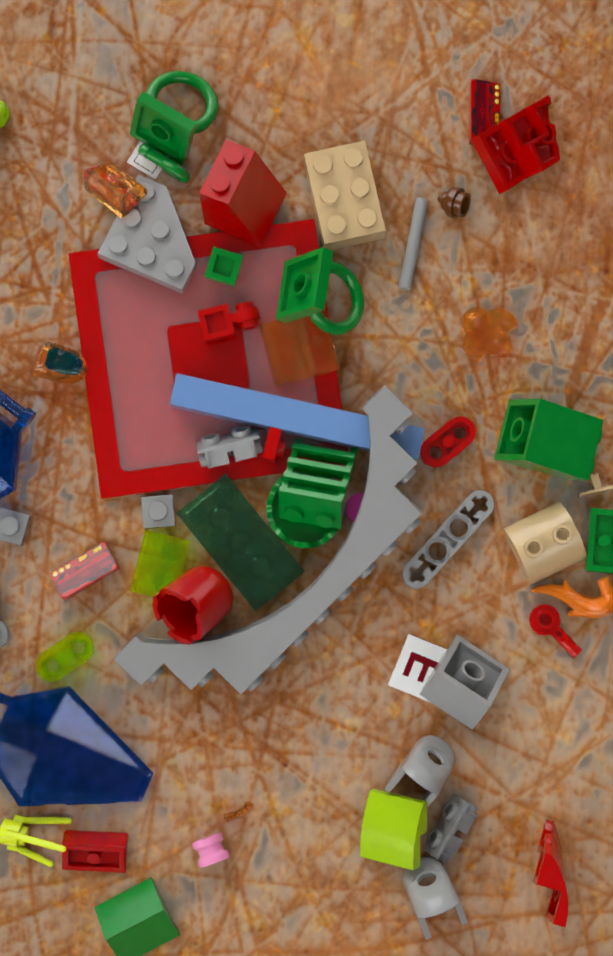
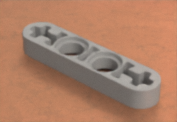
[402,490,494,589]

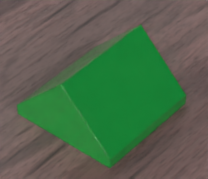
[94,877,180,956]

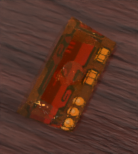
[84,159,147,218]

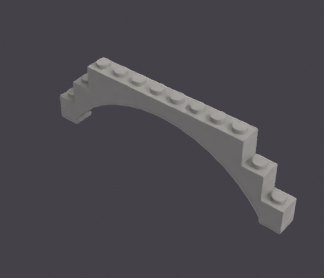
[114,385,422,694]

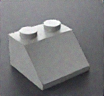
[419,635,510,730]

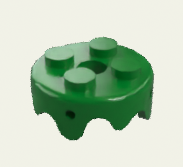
[266,471,345,549]

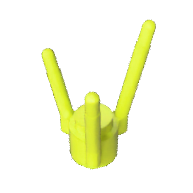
[0,815,72,867]

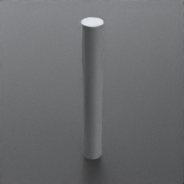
[399,197,428,291]

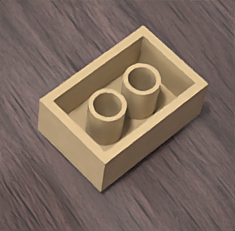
[304,140,386,250]

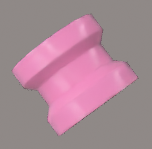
[192,832,230,868]

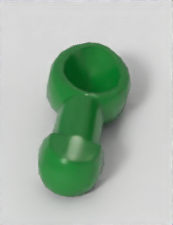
[138,143,190,184]

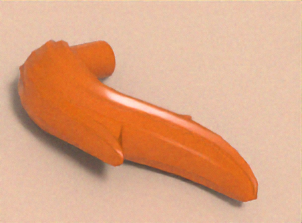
[531,577,613,618]

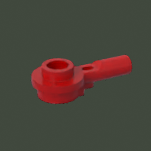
[529,604,582,659]

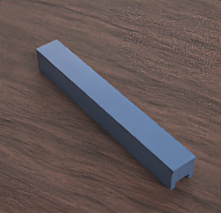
[170,373,425,460]

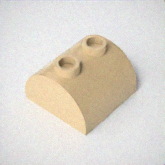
[502,502,587,586]

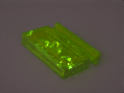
[130,530,190,597]

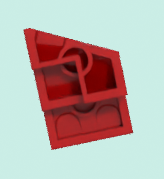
[471,95,560,194]
[533,819,568,928]

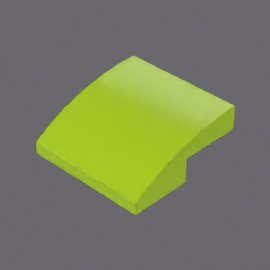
[360,789,427,870]

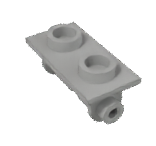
[195,426,263,469]
[423,794,478,864]

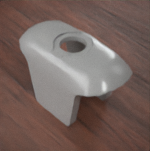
[384,735,455,808]
[402,856,468,940]

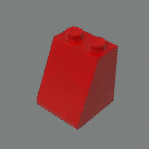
[199,139,287,247]

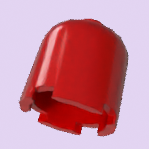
[152,565,234,645]

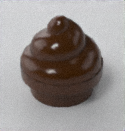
[437,187,471,219]

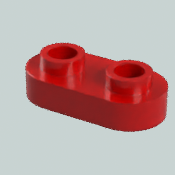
[420,416,476,469]

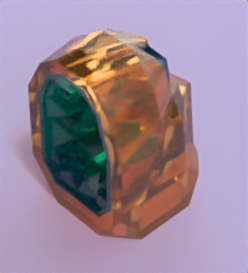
[32,341,87,383]

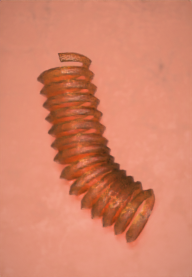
[224,801,254,822]

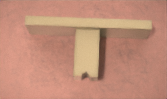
[578,473,613,498]

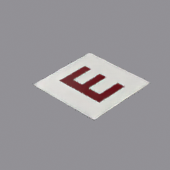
[388,634,447,703]

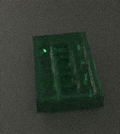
[177,473,305,611]

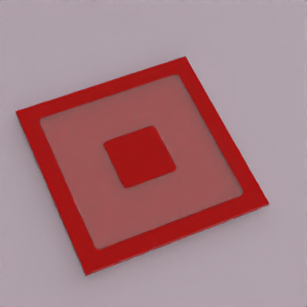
[68,219,349,499]

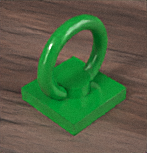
[129,71,218,165]
[276,247,364,335]

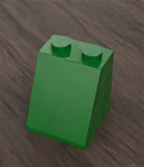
[494,399,604,481]

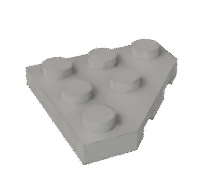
[97,175,196,294]

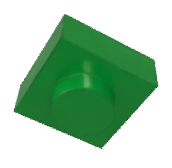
[204,247,244,287]

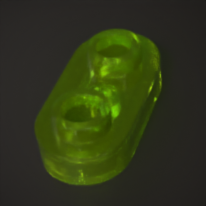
[36,632,95,682]

